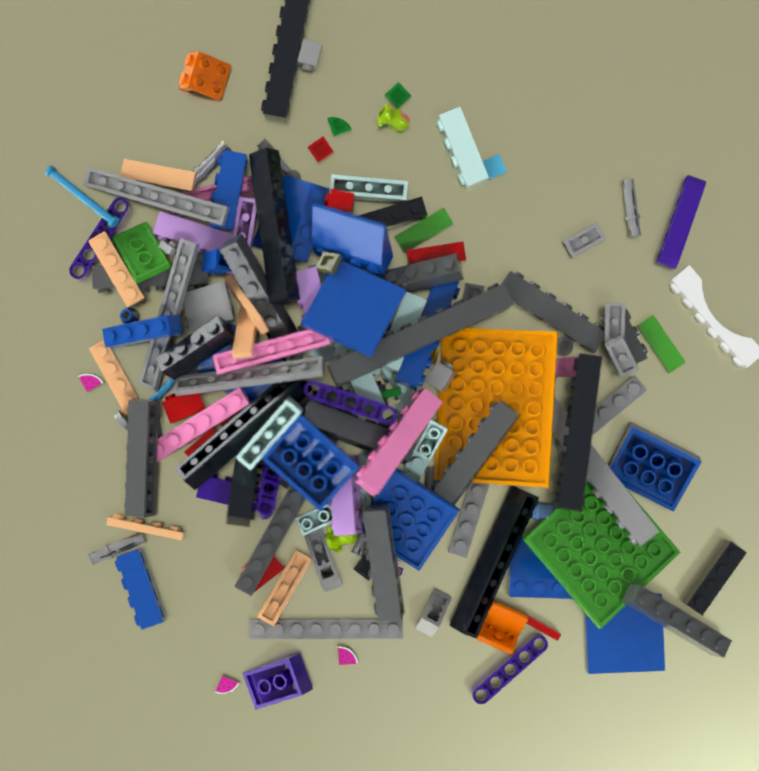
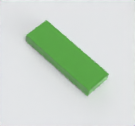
[395,208,454,253]
[637,315,686,373]

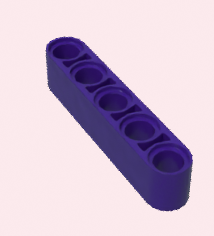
[657,175,706,269]
[69,197,131,280]
[304,380,397,424]
[256,444,280,519]
[472,633,548,704]

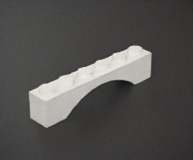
[669,265,759,368]

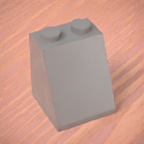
[182,281,237,332]

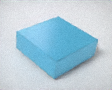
[482,154,507,180]

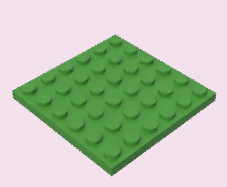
[523,482,681,629]

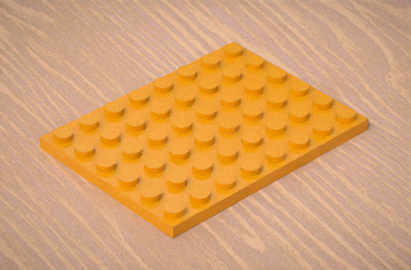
[434,328,558,488]

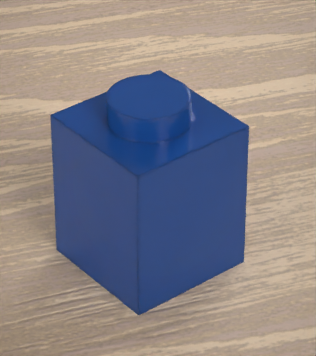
[202,249,232,275]

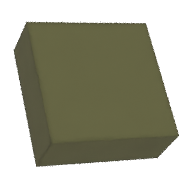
[315,251,342,274]

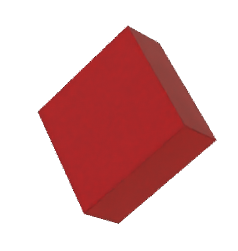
[308,136,334,164]

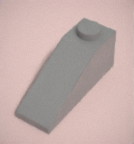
[304,528,343,592]

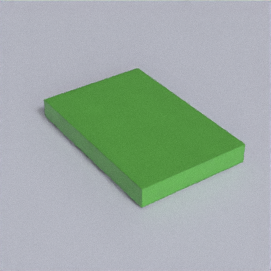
[111,222,171,284]

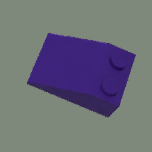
[243,653,313,710]

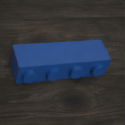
[208,150,248,232]
[102,315,182,348]
[115,548,166,630]

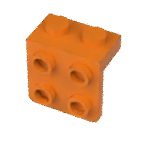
[179,51,231,100]
[476,602,529,655]

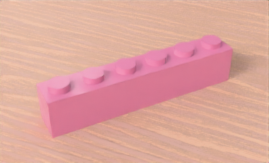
[354,388,443,496]

